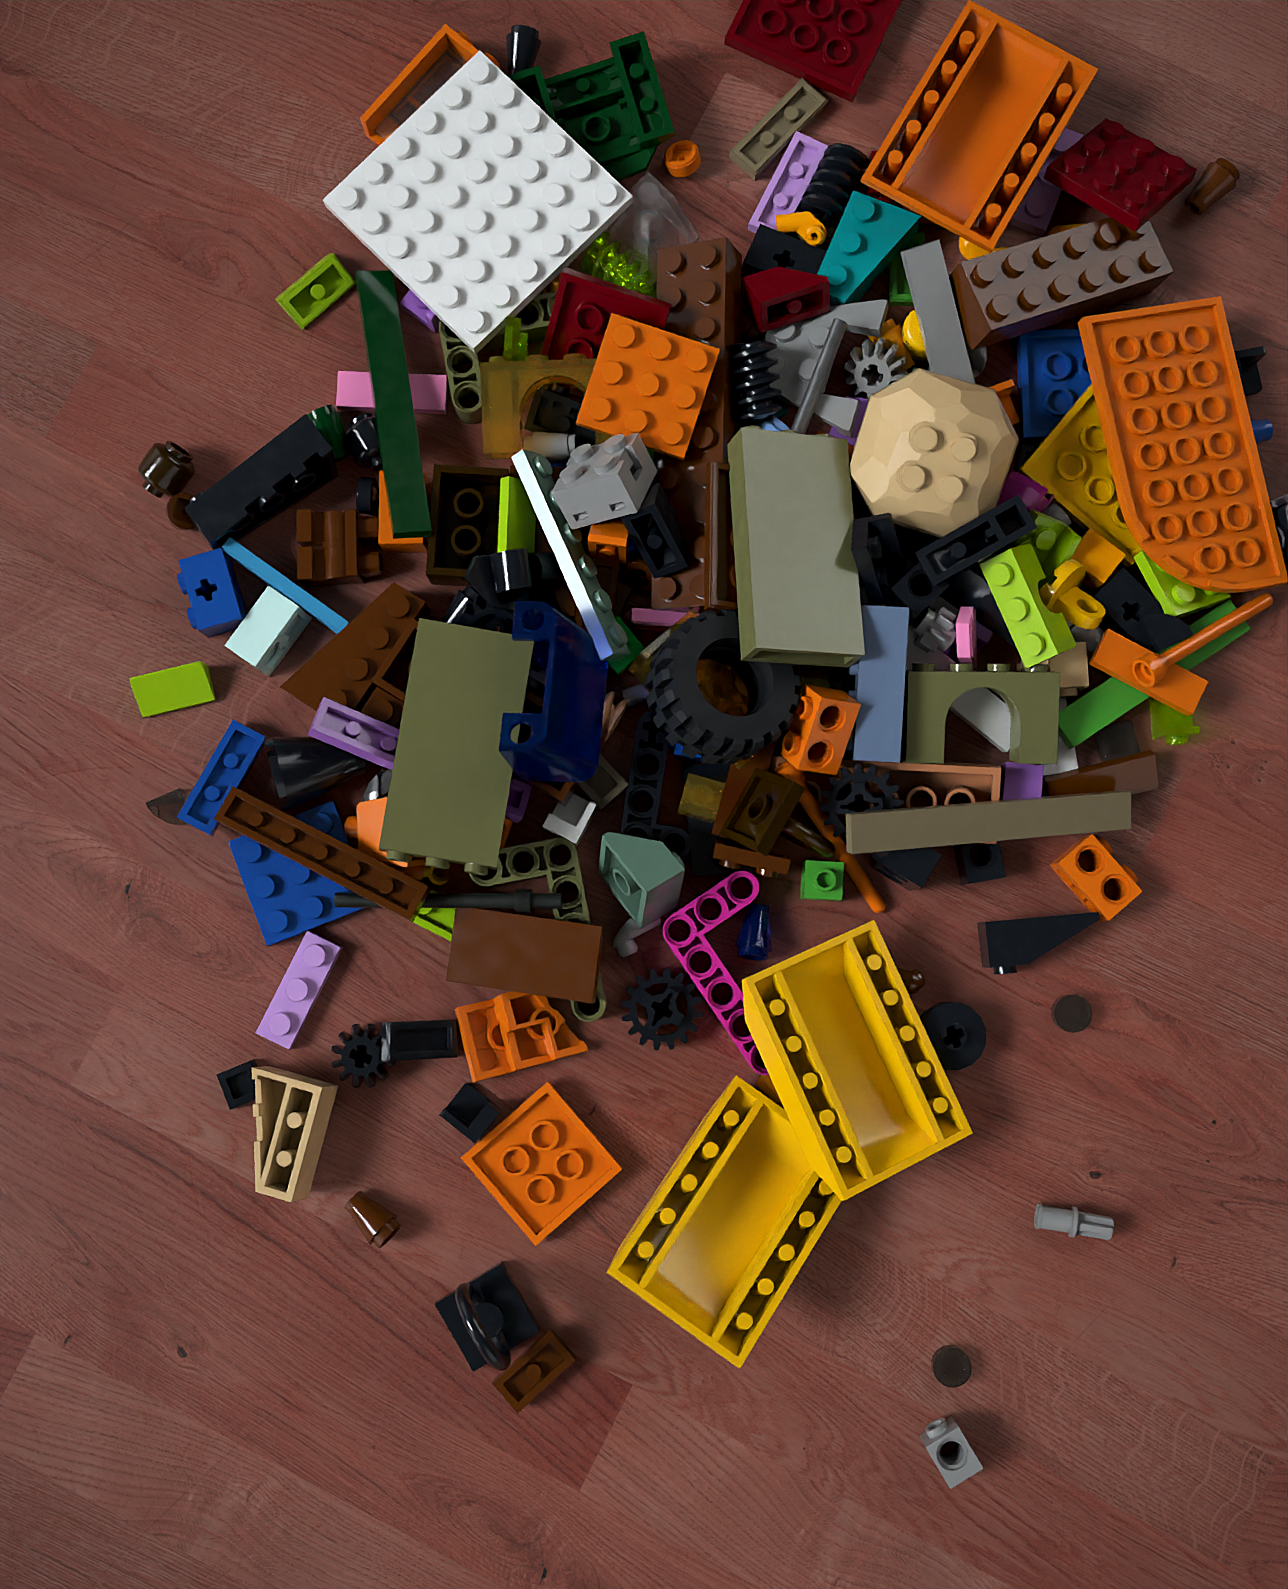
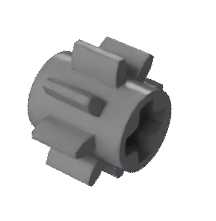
[911,606,957,653]

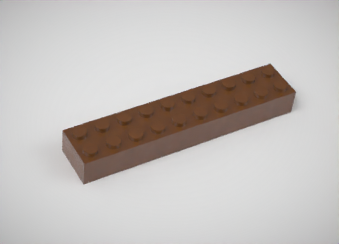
[651,237,742,614]

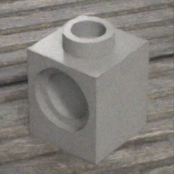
[919,1416,984,1489]

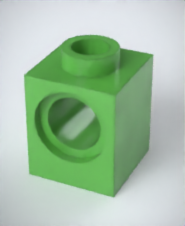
[800,860,844,902]

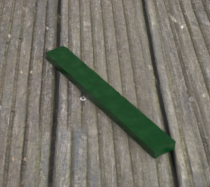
[355,270,432,539]

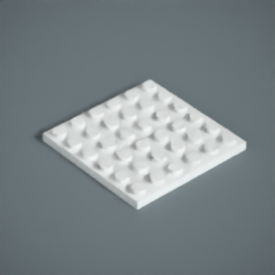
[323,50,633,354]

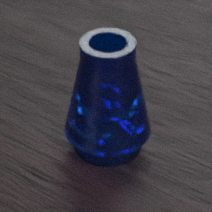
[735,903,773,961]

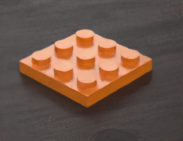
[576,313,720,461]
[461,1081,623,1246]

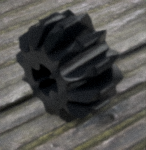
[331,1023,396,1088]

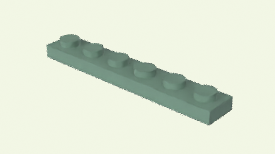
[511,450,630,661]

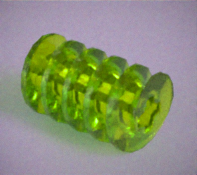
[581,231,657,298]

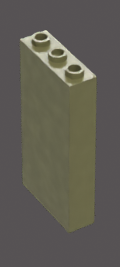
[727,426,865,667]
[379,618,535,875]

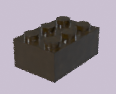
[426,464,510,587]

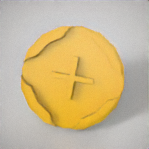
[1039,559,1105,630]

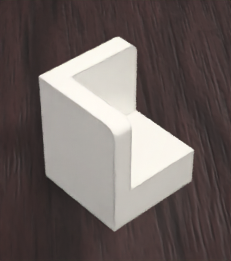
[543,794,598,846]

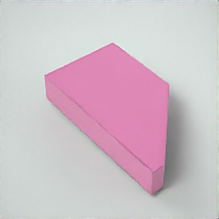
[956,606,978,671]
[624,608,699,631]

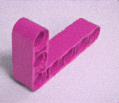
[662,871,769,1075]

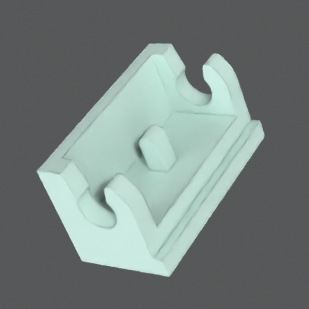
[224,586,312,677]

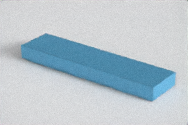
[222,537,349,634]

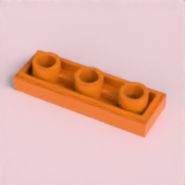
[1088,629,1209,716]

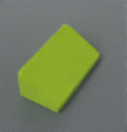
[275,253,356,330]
[129,661,216,718]

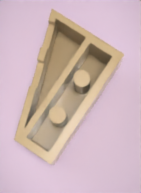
[251,1066,338,1202]

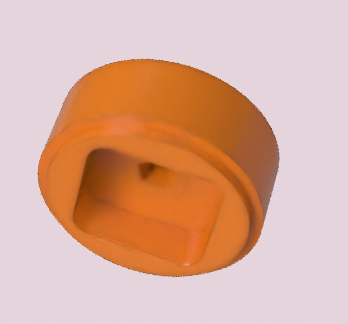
[664,140,701,177]

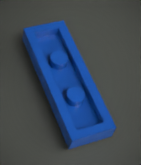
[177,720,267,837]

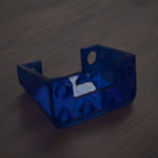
[499,601,608,782]

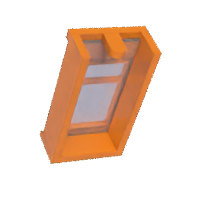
[360,24,501,146]

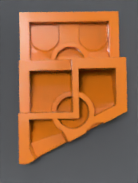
[454,991,588,1083]

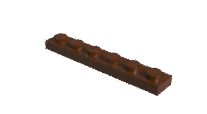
[214,786,431,923]

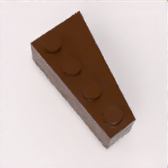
[280,582,431,712]

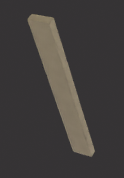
[846,790,1131,854]

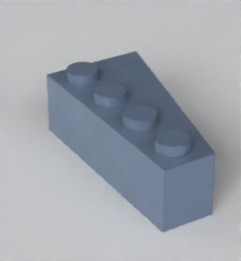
[845,605,909,763]

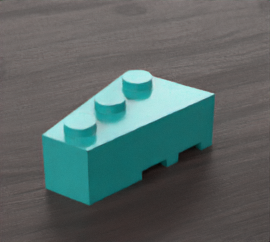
[817,190,921,306]

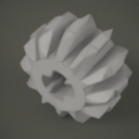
[844,337,908,401]

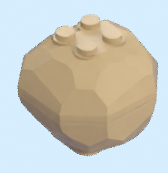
[849,368,1019,538]

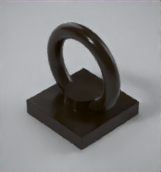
[719,768,836,858]

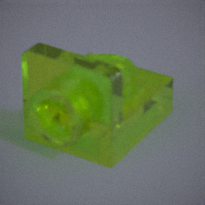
[1149,697,1200,745]

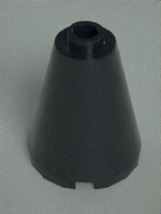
[264,737,372,811]

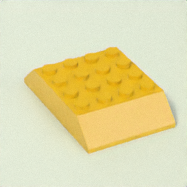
[742,920,973,1201]
[606,1075,841,1369]

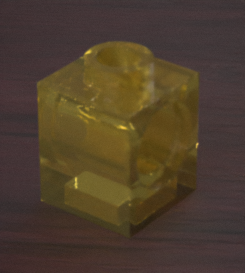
[677,773,726,823]

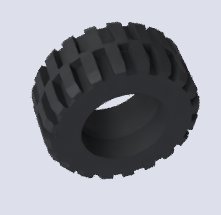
[645,609,801,765]

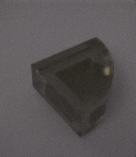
[145,788,189,826]

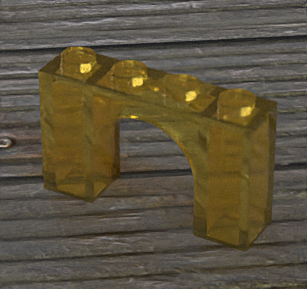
[480,353,611,460]

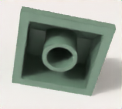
[598,832,685,929]

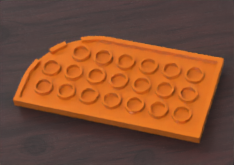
[1078,296,1288,593]

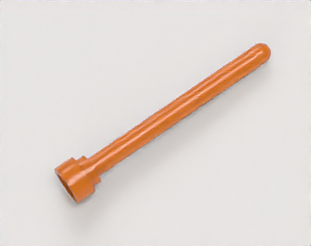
[1132,593,1273,687]
[772,761,886,913]

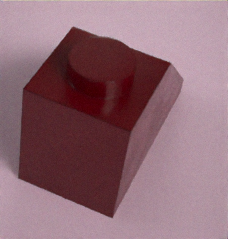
[743,266,830,333]

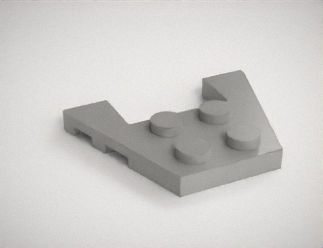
[764,299,889,437]

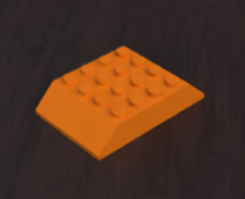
[860,0,1098,253]

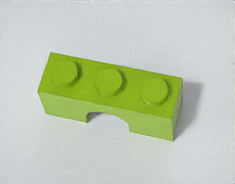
[979,543,1077,669]

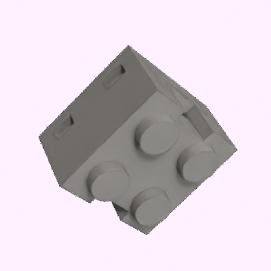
[551,433,657,530]

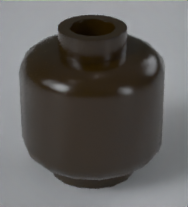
[138,441,195,498]

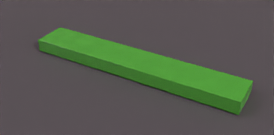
[1058,599,1250,749]

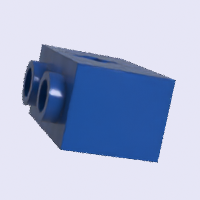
[177,548,247,638]

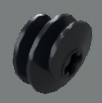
[920,1001,986,1070]

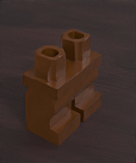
[296,509,383,588]

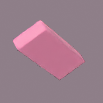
[336,371,448,414]

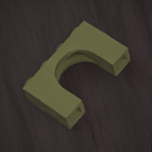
[900,663,1060,764]

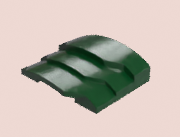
[507,31,675,182]

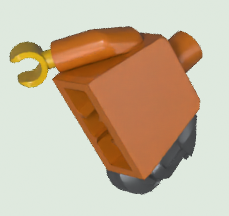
[344,769,451,885]

